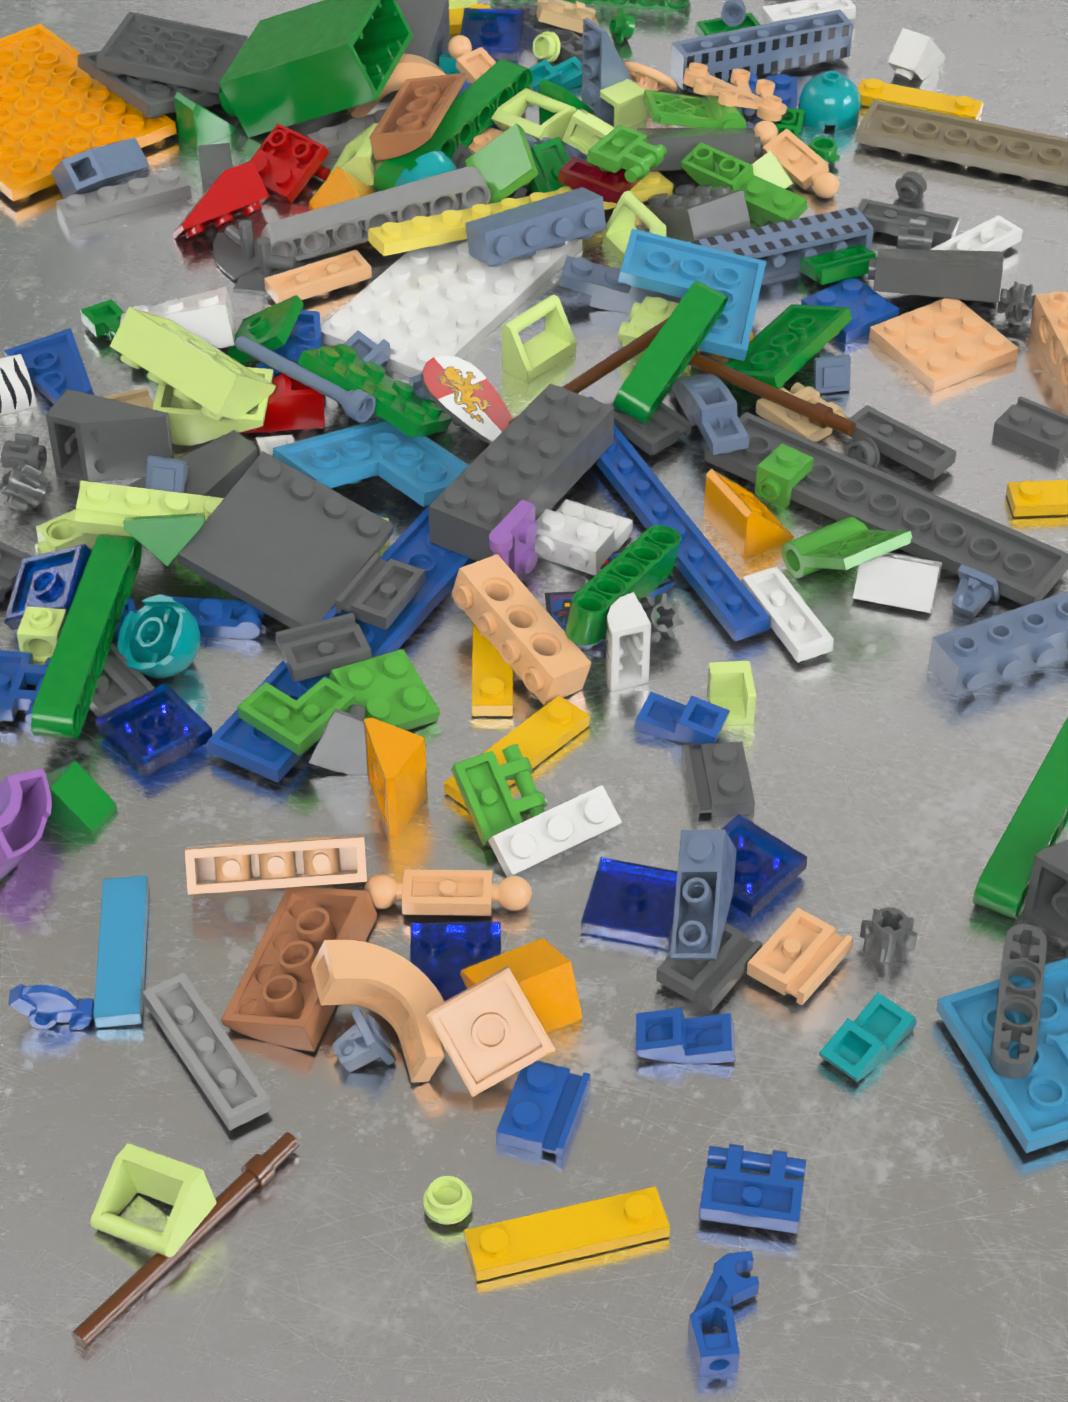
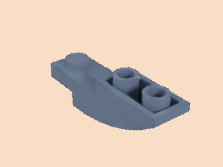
[559,255,682,313]
[672,373,749,455]

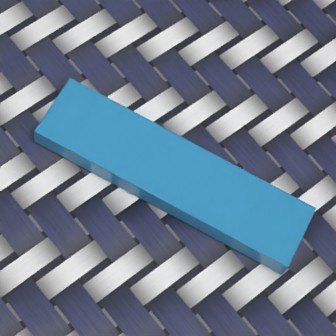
[93,875,149,1028]

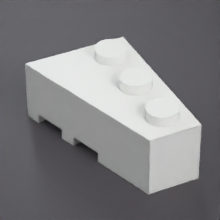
[120,286,236,349]

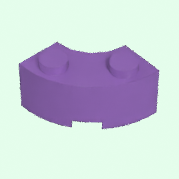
[0,768,52,879]

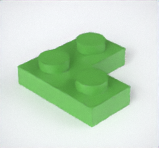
[237,677,357,756]

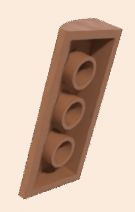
[369,73,467,161]
[221,886,378,1052]

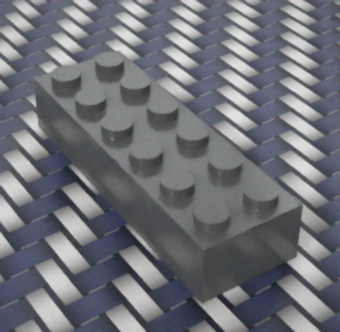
[428,383,614,561]

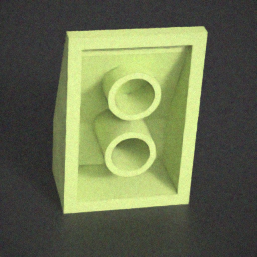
[152,367,274,446]

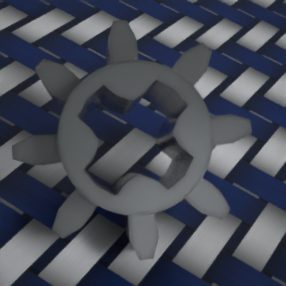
[897,218,934,250]
[997,281,1036,327]
[1,433,47,472]
[0,463,46,512]
[640,593,684,643]
[860,907,917,963]

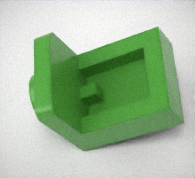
[755,443,814,509]

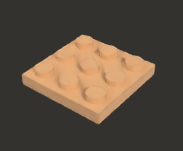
[869,298,1019,393]

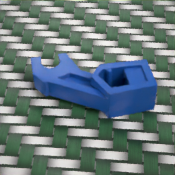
[688,1251,759,1377]

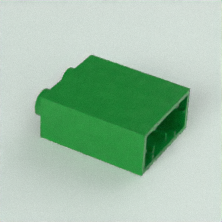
[219,0,413,137]

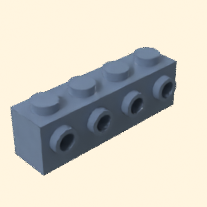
[465,187,606,267]
[928,591,1068,697]

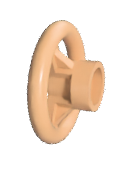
[624,62,678,94]

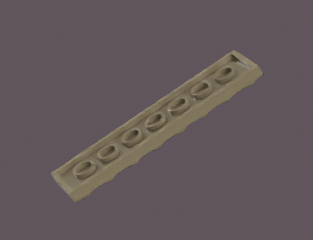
[855,100,1068,187]

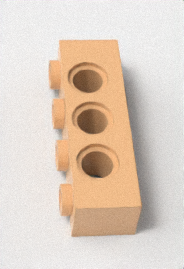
[1030,291,1068,402]
[451,554,592,705]
[185,834,367,895]

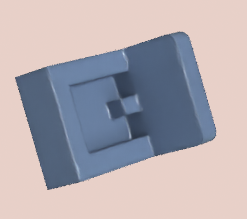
[344,330,391,371]

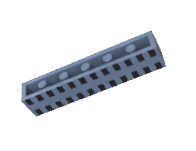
[670,9,853,90]
[689,207,874,279]

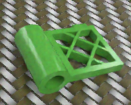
[643,90,746,128]
[782,516,912,579]

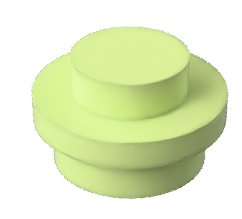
[533,31,560,63]
[423,1176,472,1225]

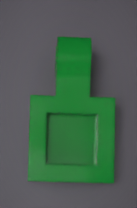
[80,299,125,352]

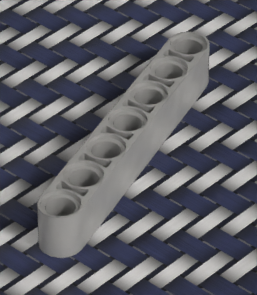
[261,166,491,261]

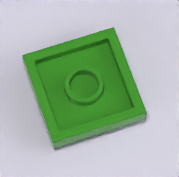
[329,649,441,731]

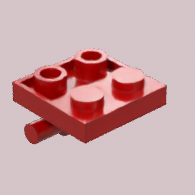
[250,123,331,204]

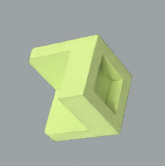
[600,79,647,128]
[751,151,795,189]
[707,661,756,726]

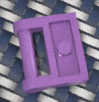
[489,500,538,580]

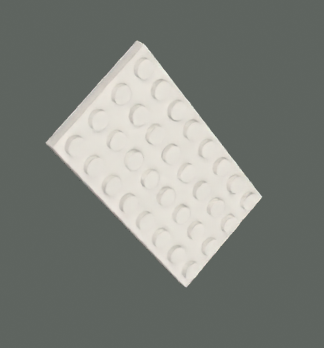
[321,238,582,378]

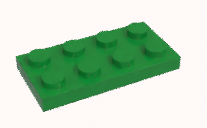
[720,304,852,389]
[298,344,453,439]

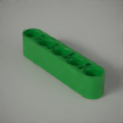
[613,280,728,425]
[565,525,681,645]

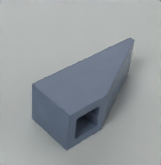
[581,18,631,116]
[51,138,150,199]
[670,830,736,960]

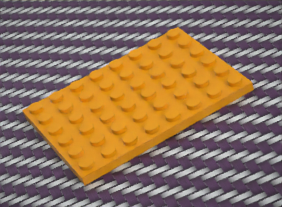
[0,24,177,202]

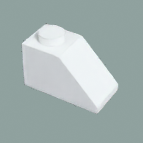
[888,28,946,81]

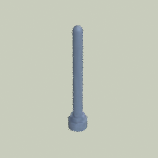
[721,0,746,27]
[235,336,376,423]

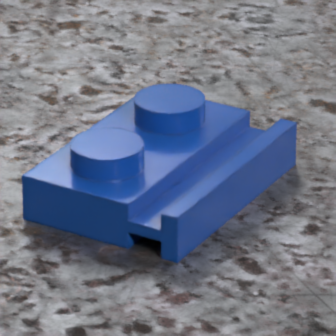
[496,1061,591,1160]

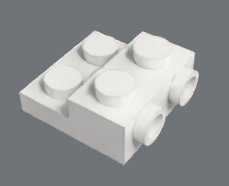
[535,499,633,576]

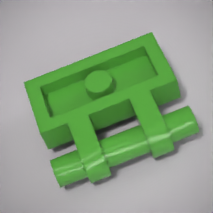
[586,124,667,183]
[451,744,548,847]

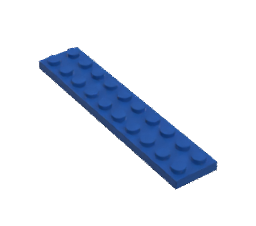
[207,507,477,783]

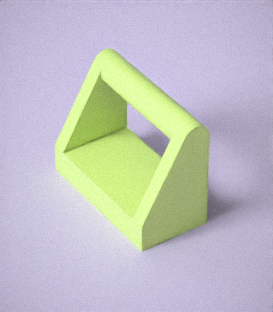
[491,88,576,140]
[562,110,614,155]
[327,123,387,185]
[602,191,667,263]
[501,294,576,384]
[90,1143,217,1257]

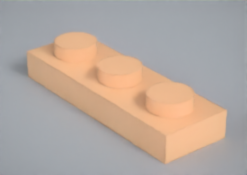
[264,250,372,304]

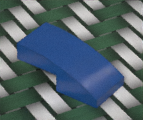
[634,692,730,744]
[636,1008,736,1064]

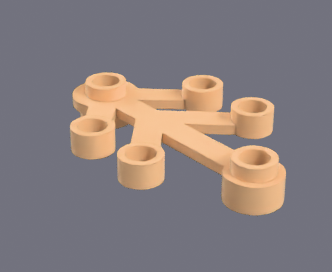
[683,62,787,122]

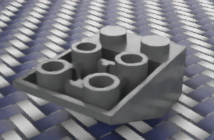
[644,184,752,242]
[46,389,174,482]

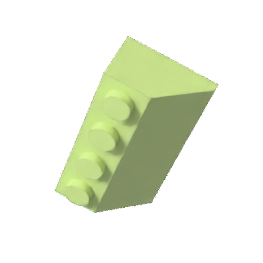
[110,307,276,421]

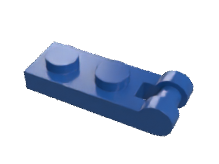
[171,596,264,639]

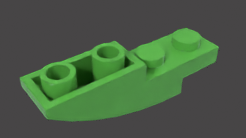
[681,142,808,226]

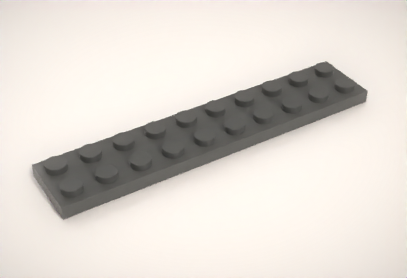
[705,412,1068,605]

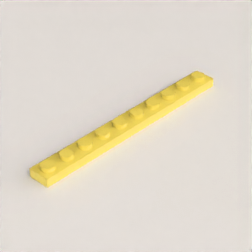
[368,171,674,256]

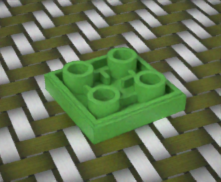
[465,123,538,204]

